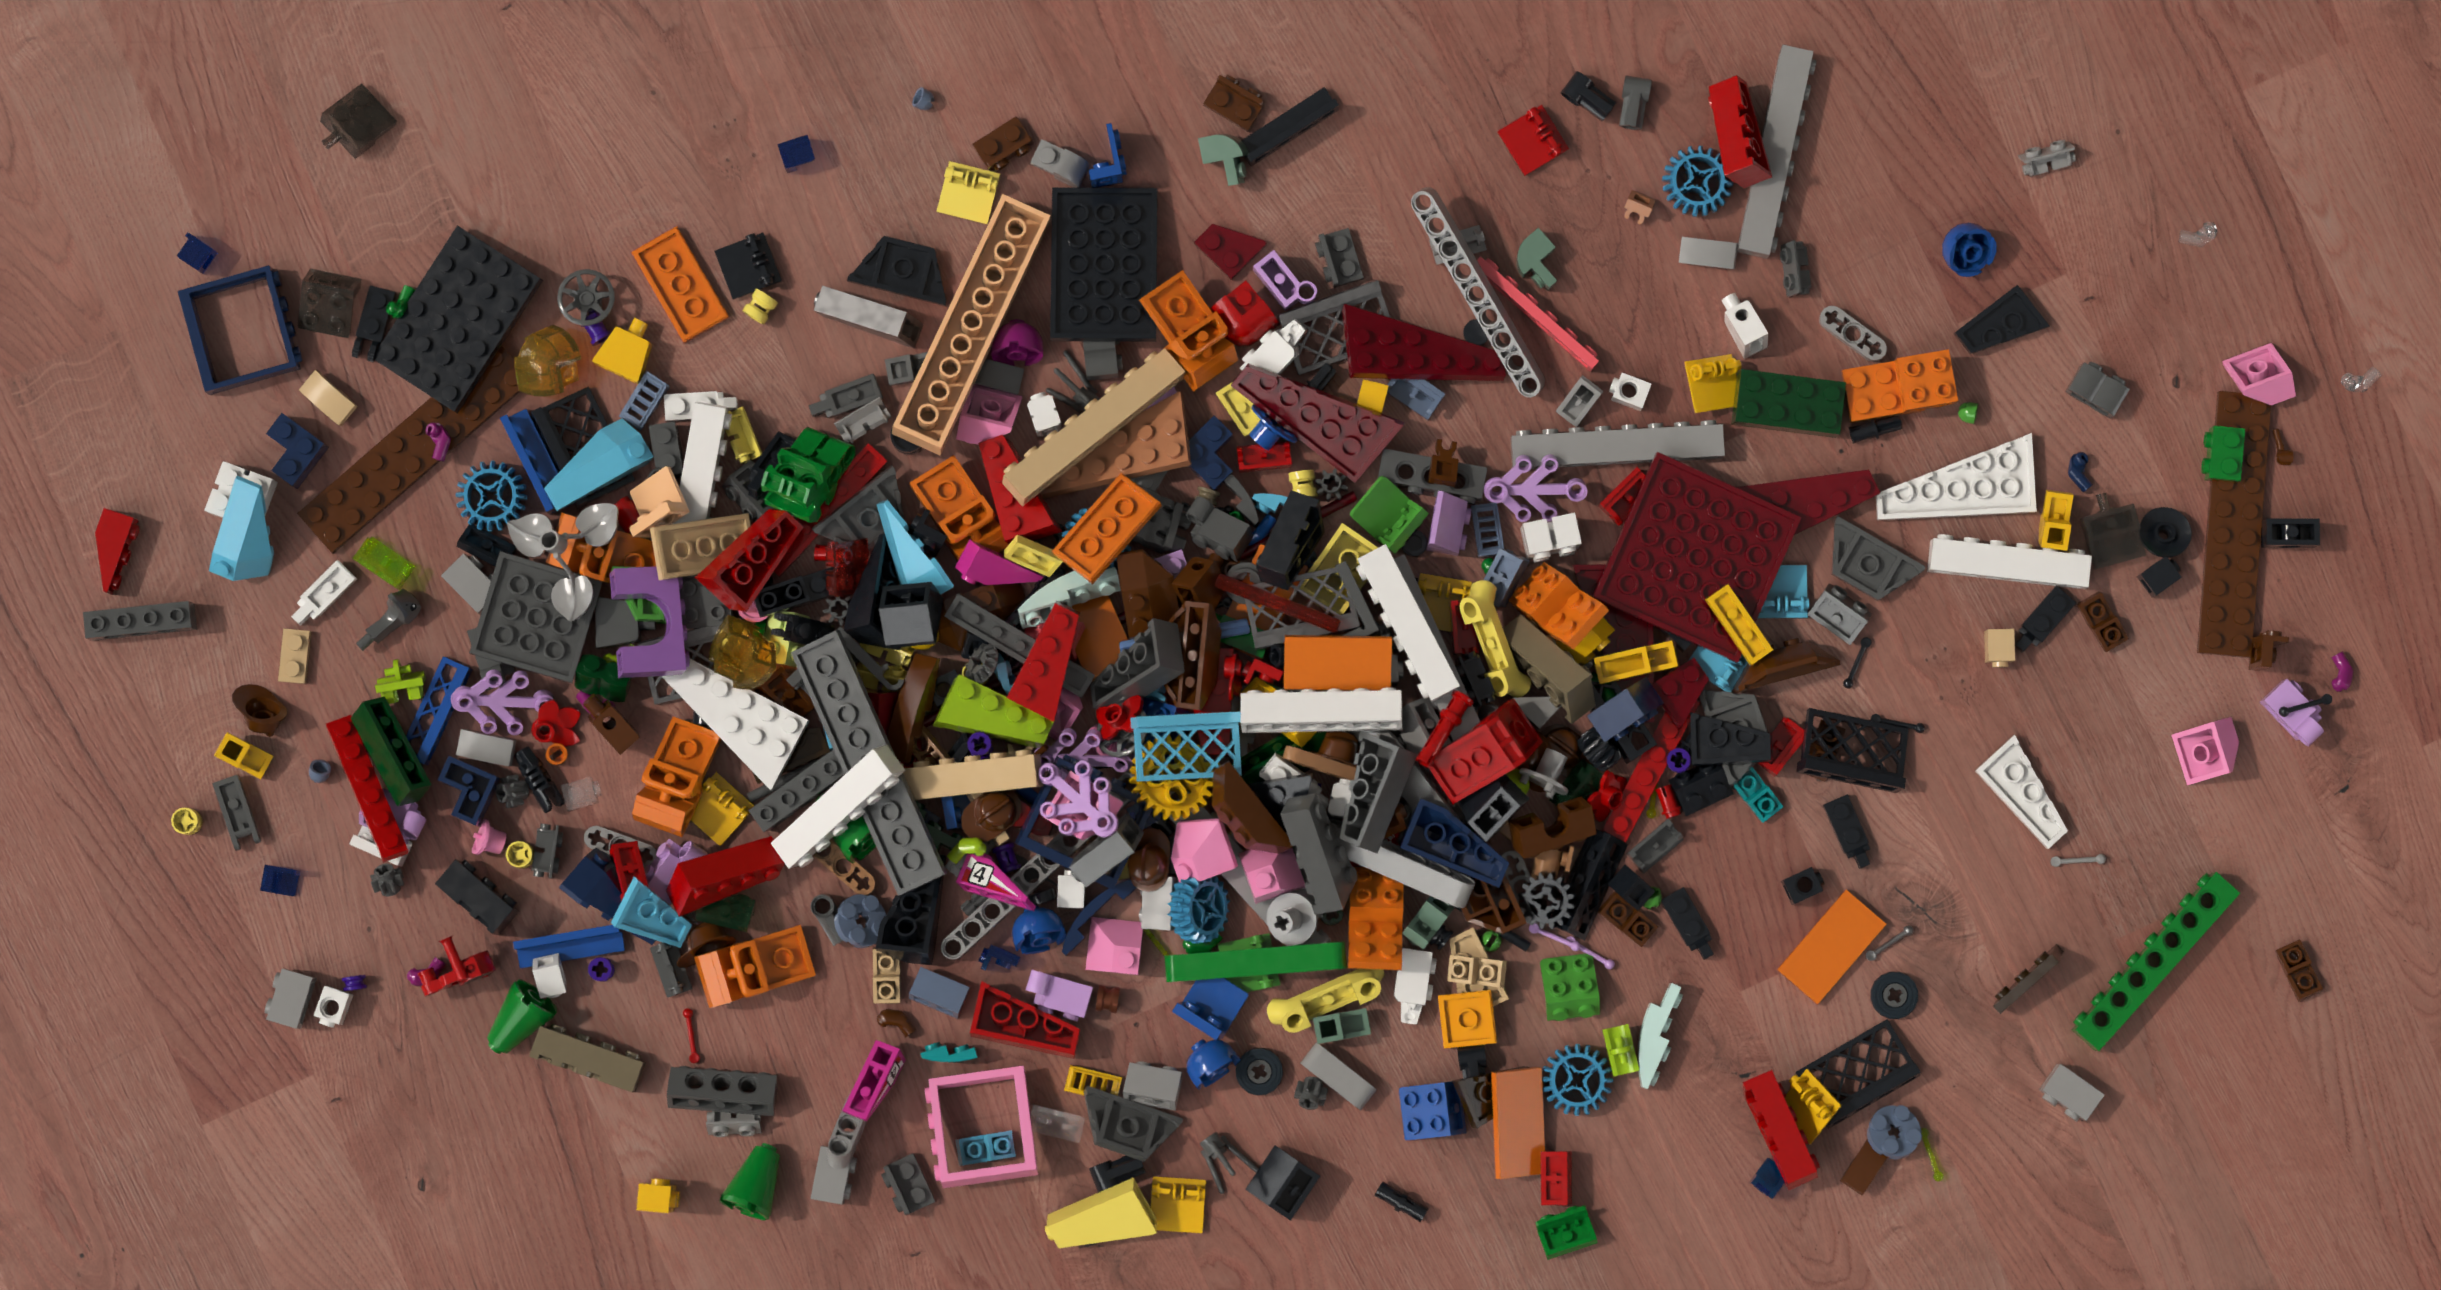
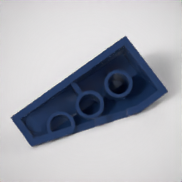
[1399,798,1509,888]
[559,848,657,945]

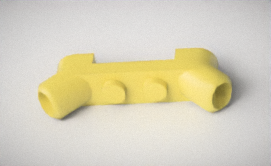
[1460,580,1531,698]
[1267,969,1385,1033]

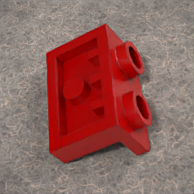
[1241,658,1284,685]

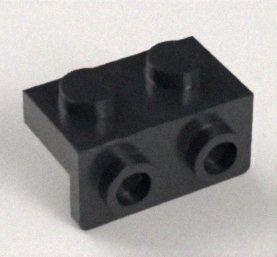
[907,509,947,558]
[1669,764,1734,816]

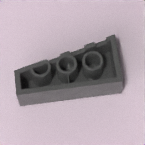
[1090,618,1185,709]
[1340,731,1418,854]
[1281,793,1358,915]

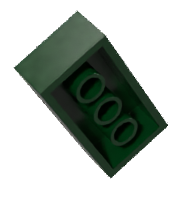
[1731,369,1846,438]

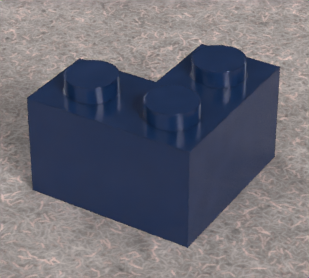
[266,413,329,489]
[1188,415,1233,491]
[1587,677,1664,742]
[438,756,501,827]

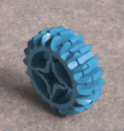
[1662,146,1733,217]
[456,460,528,532]
[1167,876,1231,944]
[1542,1044,1613,1116]

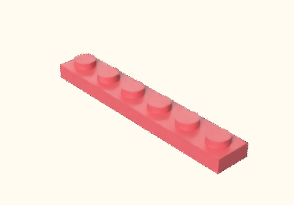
[1477,256,1599,372]

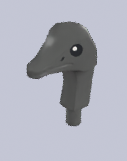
[356,589,421,651]

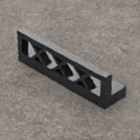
[1241,87,1339,167]
[1584,656,1657,764]
[1551,829,1628,941]

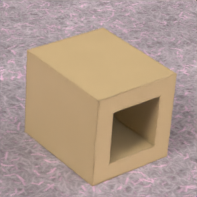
[1984,629,2015,668]

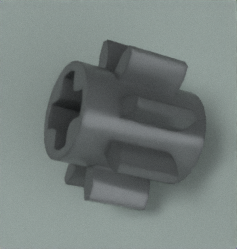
[1316,468,1348,502]
[823,593,851,627]
[496,775,529,808]
[370,864,404,897]
[1294,1076,1328,1110]

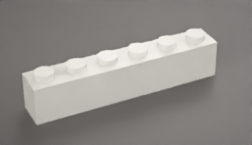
[673,402,732,524]
[1927,534,2092,589]
[1355,544,1460,702]
[1241,687,1402,733]
[771,745,905,869]

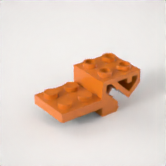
[1139,270,1238,392]
[1841,349,1958,423]
[909,455,1009,562]
[546,512,656,583]
[1508,562,1609,650]
[632,716,722,837]
[1348,867,1404,970]
[694,925,816,1008]

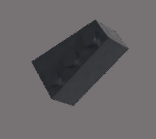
[1256,490,1325,591]
[435,859,519,935]

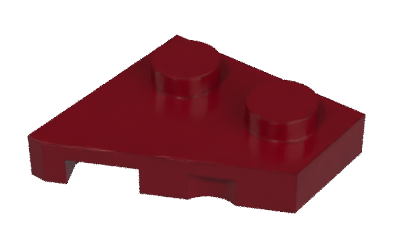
[1194,224,1267,280]
[1652,658,1709,729]

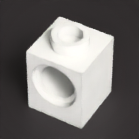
[1609,373,1651,411]
[1057,870,1085,909]
[532,953,566,999]
[314,986,353,1028]

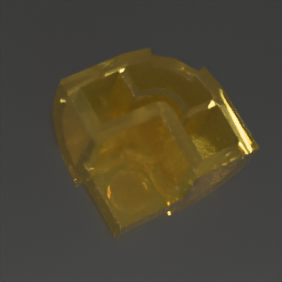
[514,325,582,397]
[709,615,776,689]

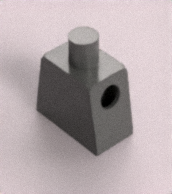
[595,597,656,649]

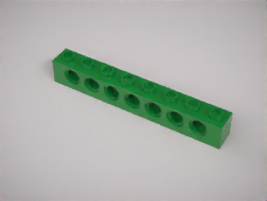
[2072,872,2240,1051]

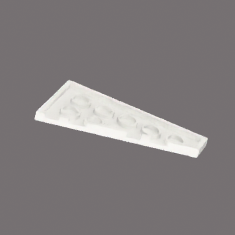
[1876,433,2037,520]
[662,659,810,791]

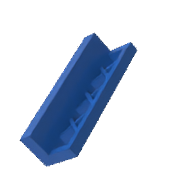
[500,409,573,515]
[406,656,473,766]
[513,925,626,968]

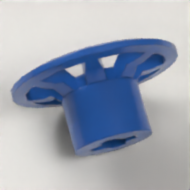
[1249,404,1298,450]

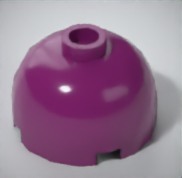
[991,319,1043,366]

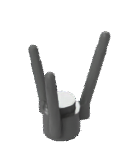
[1046,351,1100,413]
[1200,1132,1259,1194]

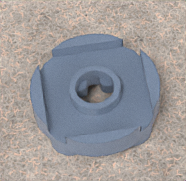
[834,894,886,948]
[1867,1105,1922,1160]

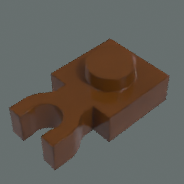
[1428,439,1459,487]

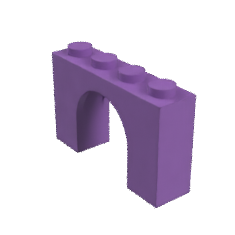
[609,567,690,678]

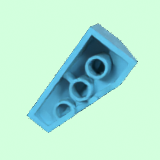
[544,418,654,511]
[209,476,274,581]
[877,500,954,594]

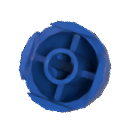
[1942,222,1996,277]
[1012,905,1067,954]
[1186,1039,1241,1090]

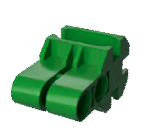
[761,427,856,523]

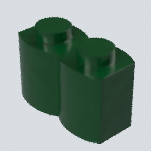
[574,654,632,702]

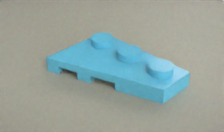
[611,876,692,948]

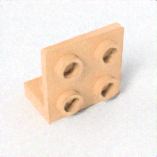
[629,466,690,538]

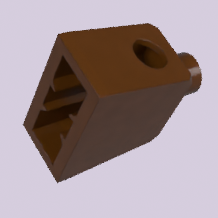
[1171,553,1225,611]
[583,694,640,755]

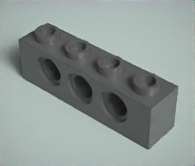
[1378,449,1487,504]
[83,601,197,641]
[748,750,845,832]
[667,1066,778,1116]

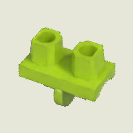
[375,659,426,704]
[1602,1024,1639,1077]

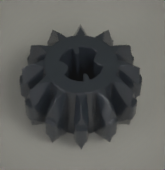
[1577,727,1622,772]

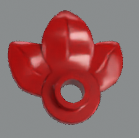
[1224,654,1242,701]
[531,699,581,747]

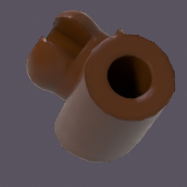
[877,1009,916,1038]

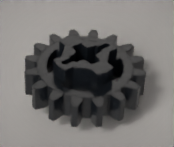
[1518,871,1577,929]

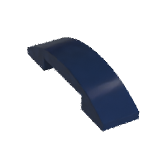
[1062,880,1137,956]

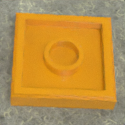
[1438,990,1497,1049]

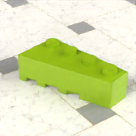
[933,674,1054,748]

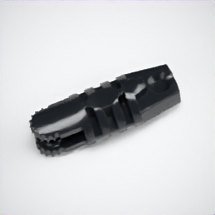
[514,746,565,813]

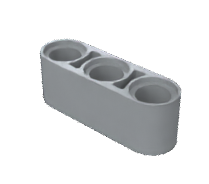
[1300,1042,1377,1111]
[827,1094,867,1169]

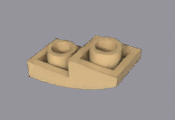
[299,370,358,426]
[873,947,900,1003]
[1447,955,1507,987]

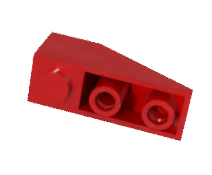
[95,508,140,595]

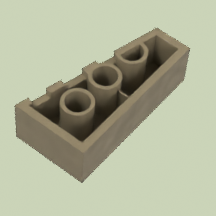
[1503,614,1596,724]
[529,1023,646,1093]

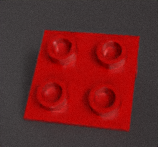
[1497,105,1569,176]

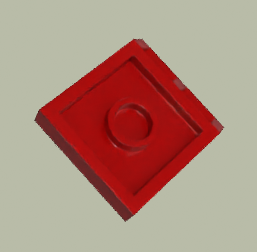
[1429,698,1543,804]

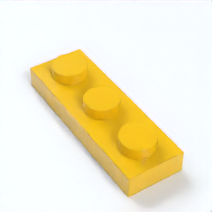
[1705,584,1773,665]

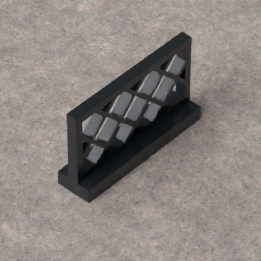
[531,386,635,510]
[1796,708,1909,793]
[1795,1019,1921,1129]

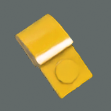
[2039,490,2074,551]
[214,732,274,779]

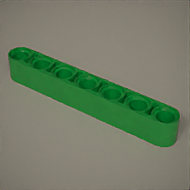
[1164,942,1347,982]

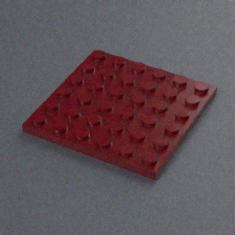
[1592,452,1802,663]

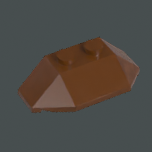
[1116,549,1179,640]
[938,583,1025,652]
[1164,601,1222,710]
[1733,638,1841,692]
[1212,761,1293,854]
[1448,830,1527,934]

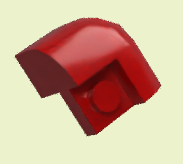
[1210,280,1279,346]

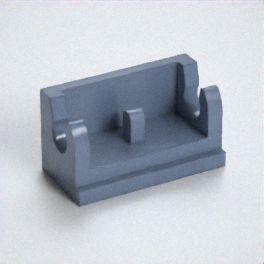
[1387,379,1445,420]
[1484,548,1530,607]
[909,967,970,1019]

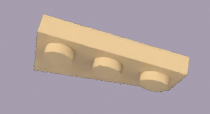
[1449,927,1510,1007]

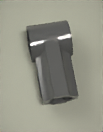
[1619,75,1652,130]
[810,894,843,946]

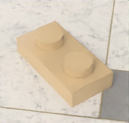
[278,629,311,684]

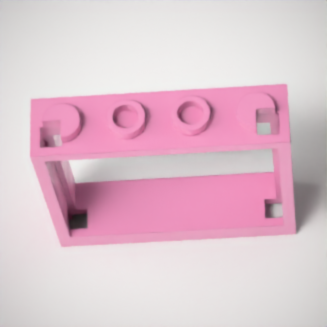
[925,1066,1038,1188]

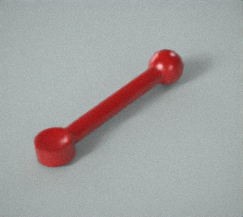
[683,1008,700,1063]

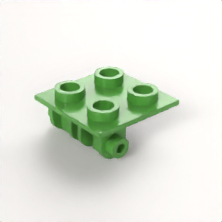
[1218,933,1280,992]

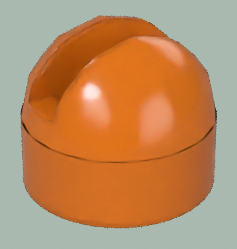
[545,743,568,765]

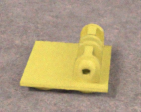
[936,161,1000,224]

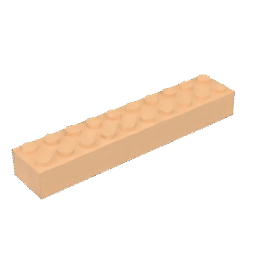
[892,194,1051,456]

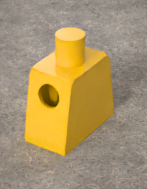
[592,318,652,384]

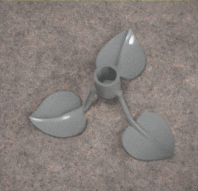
[507,503,618,621]

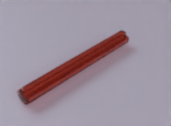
[1215,574,1341,633]

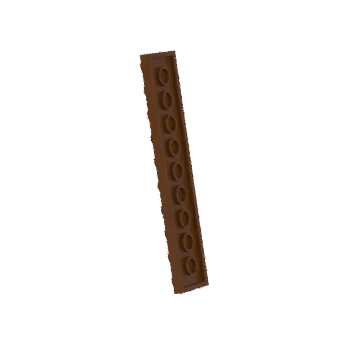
[297,346,532,554]
[2197,391,2271,658]

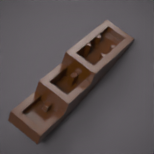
[887,653,940,763]

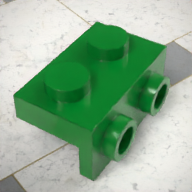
[2201,426,2245,482]
[1535,1205,1598,1260]

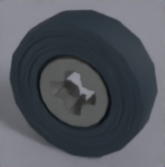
[1870,972,1918,1019]
[1236,1048,1283,1096]

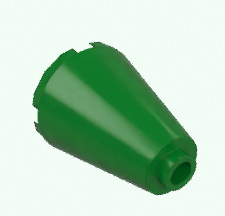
[815,792,876,863]
[487,979,558,1054]
[719,1143,780,1221]

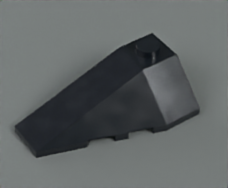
[844,533,901,650]

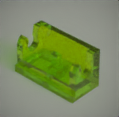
[352,536,416,590]

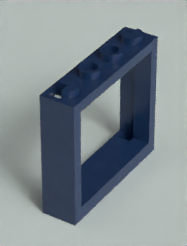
[178,265,303,395]
[1015,754,1153,890]

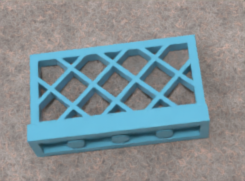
[1130,712,1242,782]

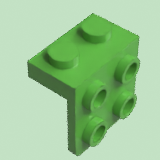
[1350,476,1429,554]
[1540,954,1600,1021]

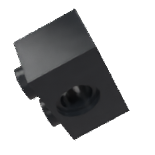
[2261,518,2320,548]

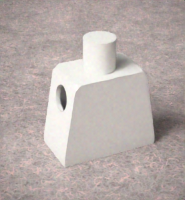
[1722,293,1768,359]

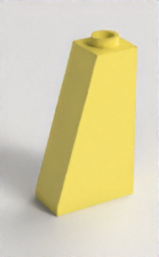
[1045,1178,1157,1248]

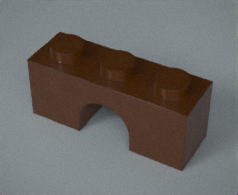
[1509,796,1596,859]

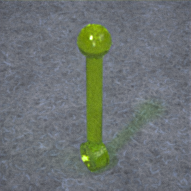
[1646,784,1658,819]
[1143,929,1169,956]
[1921,1128,1944,1182]

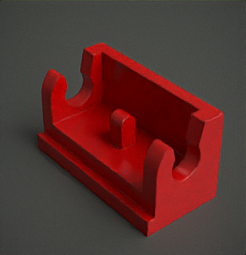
[1236,441,1292,473]
[1598,467,1646,527]
[1449,600,1480,655]
[1757,717,1804,777]
[609,841,649,901]
[1541,1151,1572,1205]

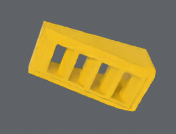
[1064,1065,1122,1096]

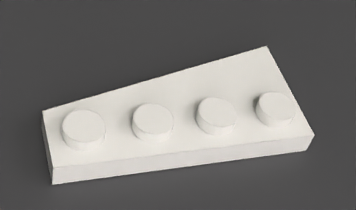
[1975,735,2068,849]

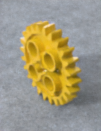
[1129,734,1213,821]

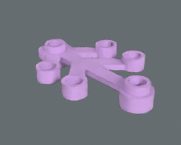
[1484,454,1587,522]
[451,669,554,735]
[1034,728,1134,790]
[1038,761,1118,837]

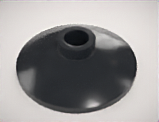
[2139,507,2192,558]

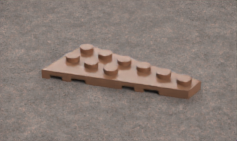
[1040,391,1191,499]

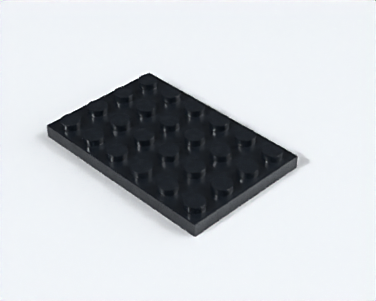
[1050,187,1157,342]
[374,225,543,414]

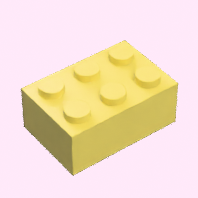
[1297,523,1378,616]

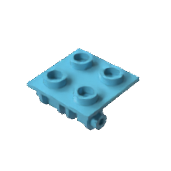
[1758,565,1809,618]
[1688,646,1748,692]

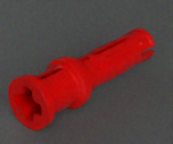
[1415,690,1474,768]

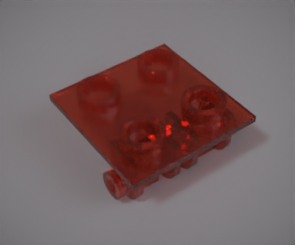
[825,538,869,597]

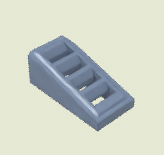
[619,371,670,431]
[1471,503,1504,558]

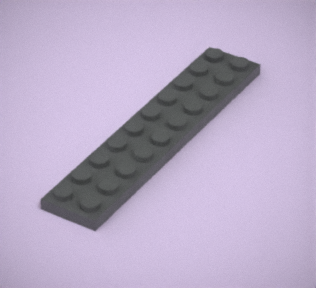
[791,630,948,896]

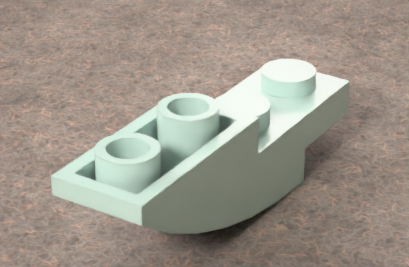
[1018,567,1121,629]
[1637,983,1683,1089]

